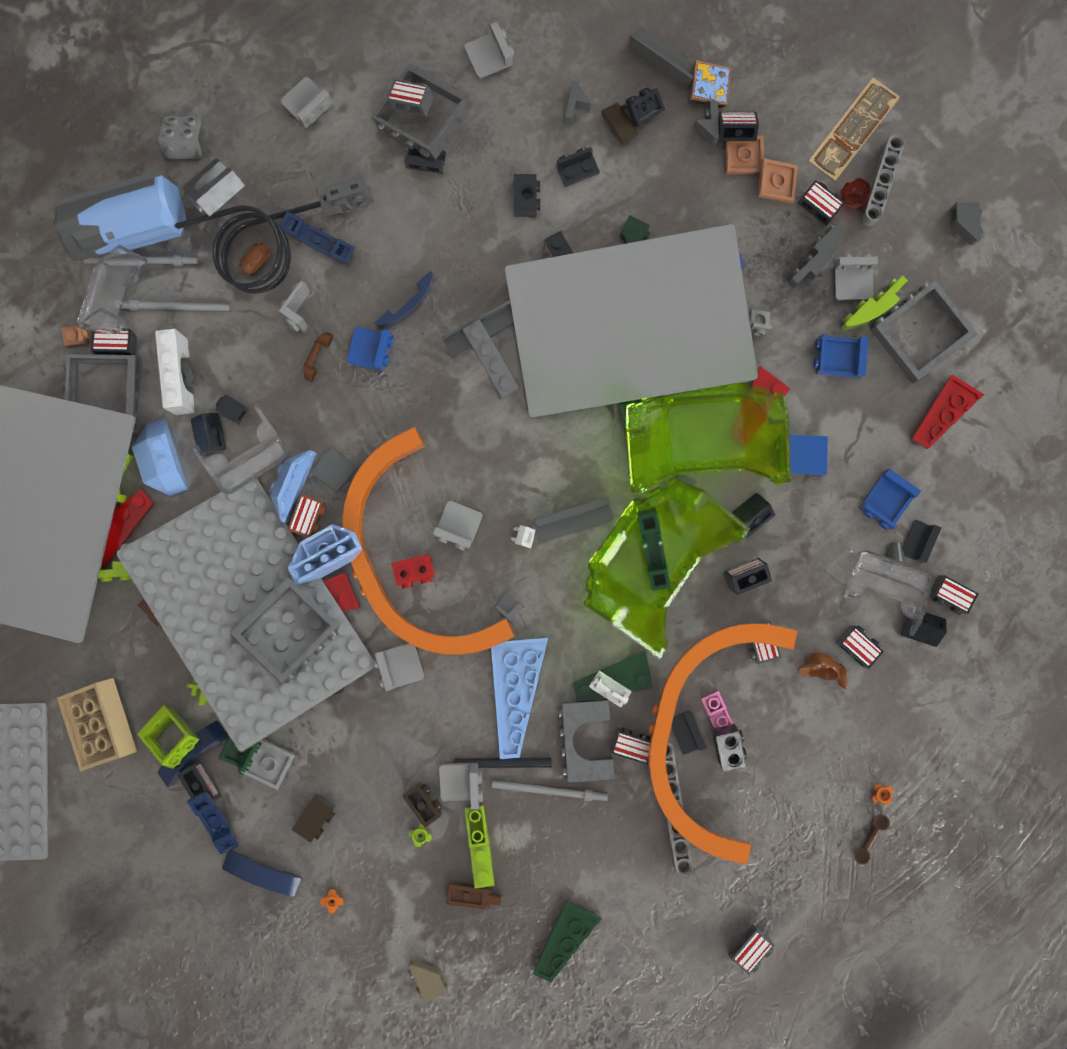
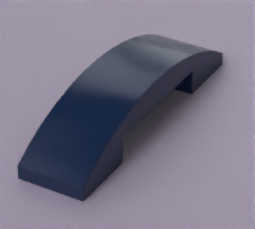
[279,211,355,264]
[374,271,434,329]
[158,721,228,788]
[187,791,239,855]
[222,850,302,897]

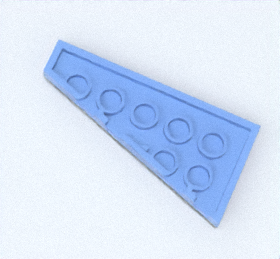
[491,638,548,759]

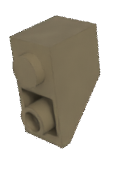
[408,960,448,1003]

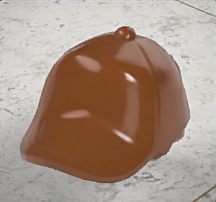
[798,652,848,689]

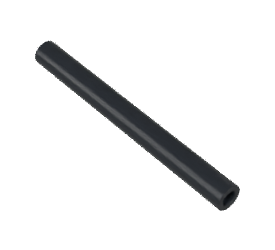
[454,758,551,768]

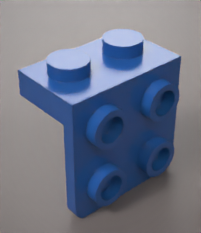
[347,327,394,372]

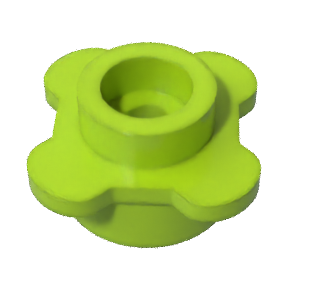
[409,824,432,847]

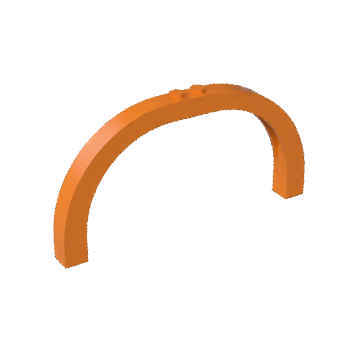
[343,427,516,655]
[648,623,797,865]

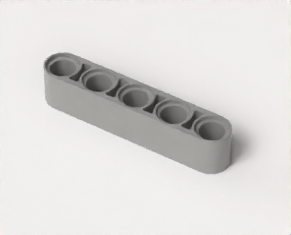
[861,134,905,226]

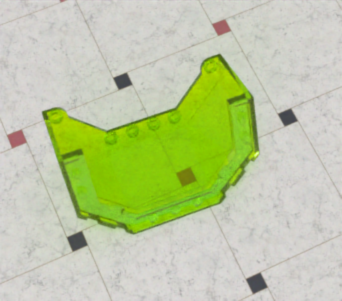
[625,382,791,494]
[584,478,750,658]

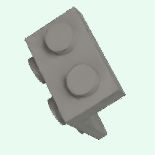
[465,22,514,78]
[281,77,333,128]
[158,116,202,159]
[834,254,878,300]
[279,281,310,333]
[433,501,483,551]
[373,643,424,691]
[439,763,483,809]

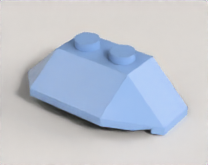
[132,418,189,496]
[270,450,317,524]
[288,524,362,585]

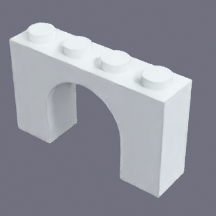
[155,329,195,415]

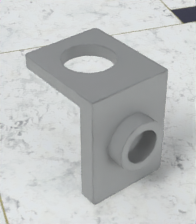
[750,309,772,336]

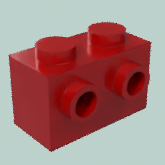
[391,554,436,589]

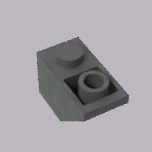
[950,202,983,245]

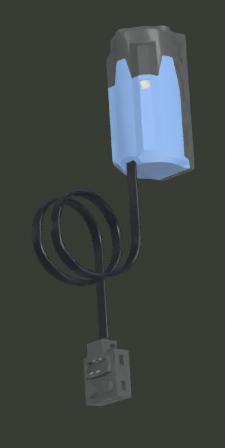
[53,170,374,294]

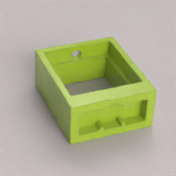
[137,705,200,769]

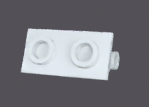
[589,671,632,708]

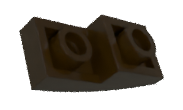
[601,103,638,144]

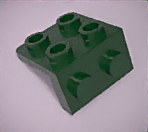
[219,735,261,775]

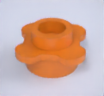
[872,784,893,805]
[320,889,344,914]

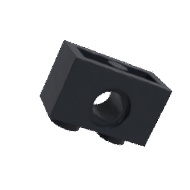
[514,174,540,217]

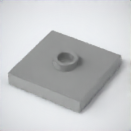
[244,739,296,790]

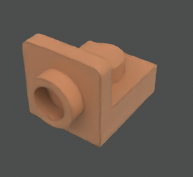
[62,322,91,348]

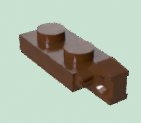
[446,883,501,909]

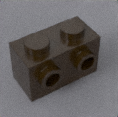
[402,781,443,828]
[291,794,336,843]

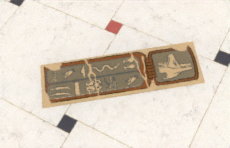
[809,77,900,181]

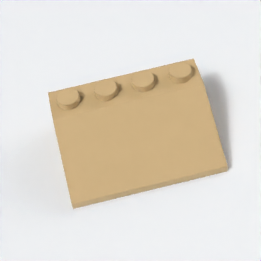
[57,678,137,771]

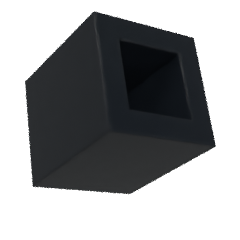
[215,394,249,425]

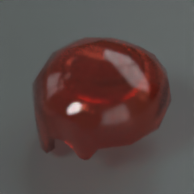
[840,178,871,209]

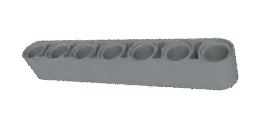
[665,741,693,876]

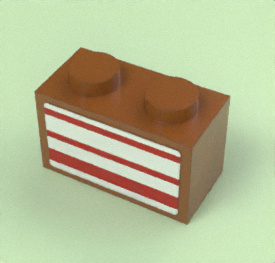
[288,494,327,537]

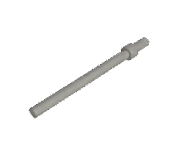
[83,254,198,266]
[115,299,231,311]
[492,780,608,802]

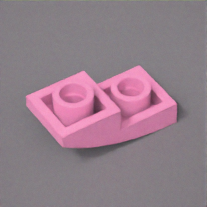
[701,691,733,728]

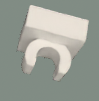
[511,525,536,548]

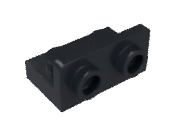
[620,87,666,127]
[556,147,600,187]

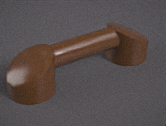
[304,332,334,382]
[854,814,890,865]

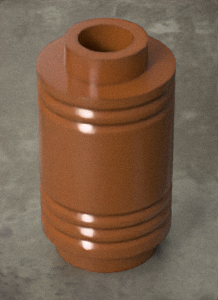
[238,241,271,276]

